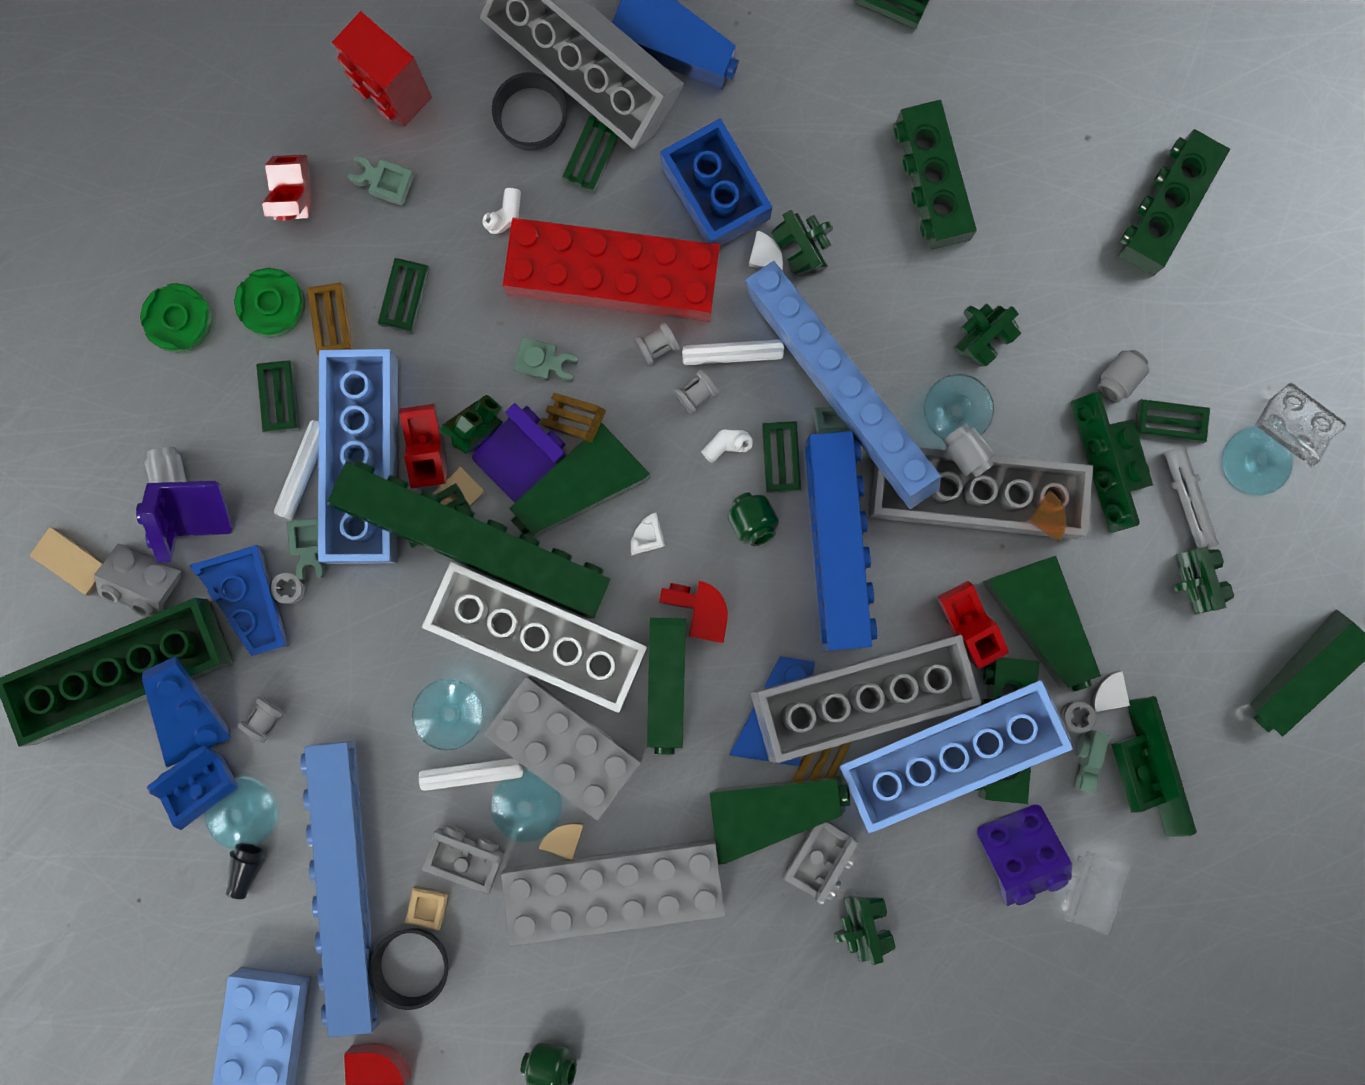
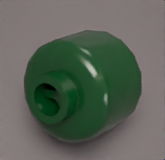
[727,492,779,547]
[520,1043,577,1085]

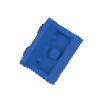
[147,745,238,830]

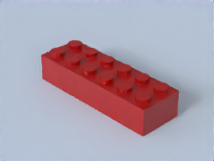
[502,218,720,322]

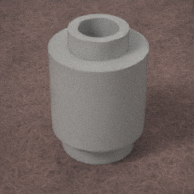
[1097,350,1149,402]
[942,422,995,478]
[145,447,187,483]

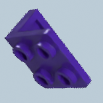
[472,403,566,503]
[136,481,233,563]
[977,805,1072,906]

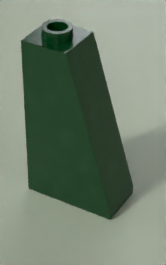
[509,423,651,537]
[983,556,1101,692]
[1250,609,1365,737]
[647,618,686,755]
[709,776,850,865]

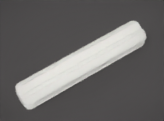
[682,339,784,365]
[274,420,319,519]
[418,758,524,791]

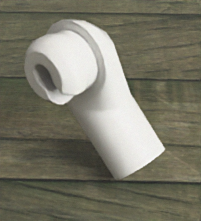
[482,188,521,234]
[701,429,753,463]

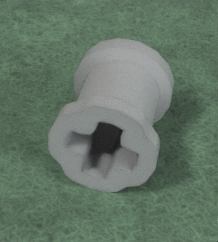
[635,322,680,366]
[673,370,719,415]
[237,696,285,743]

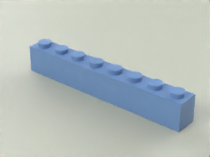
[745,261,941,509]
[300,740,379,1038]

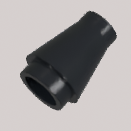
[225,843,265,899]

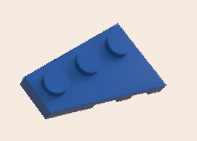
[189,545,289,656]
[142,656,231,768]
[729,656,815,767]

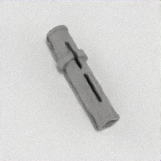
[1163,445,1219,549]

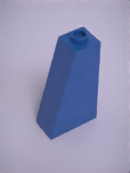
[612,0,739,89]

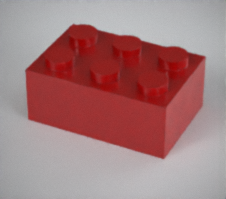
[332,11,432,127]

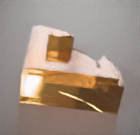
[1028,491,1066,541]

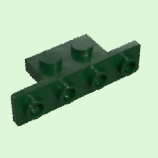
[1071,392,1153,533]
[1111,696,1197,837]

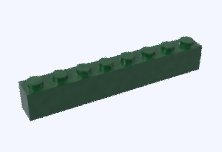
[327,460,611,619]

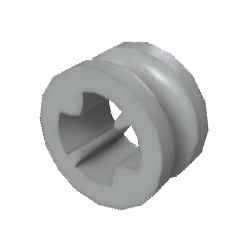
[270,572,306,604]
[1060,701,1096,733]

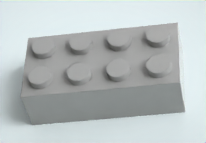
[483,676,641,821]

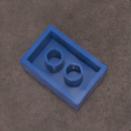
[660,118,773,247]

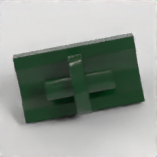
[771,210,833,276]
[954,304,1022,366]
[439,395,503,454]
[1173,546,1234,614]
[833,895,896,965]

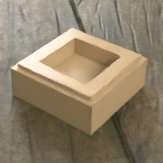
[405,886,449,930]

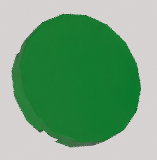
[234,268,305,338]
[140,283,212,353]

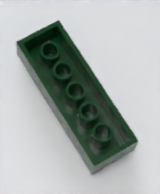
[0,597,233,747]

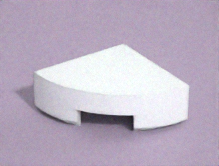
[748,231,783,271]
[631,513,666,556]
[1091,671,1130,712]

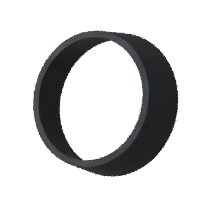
[492,72,567,150]
[369,929,448,1010]

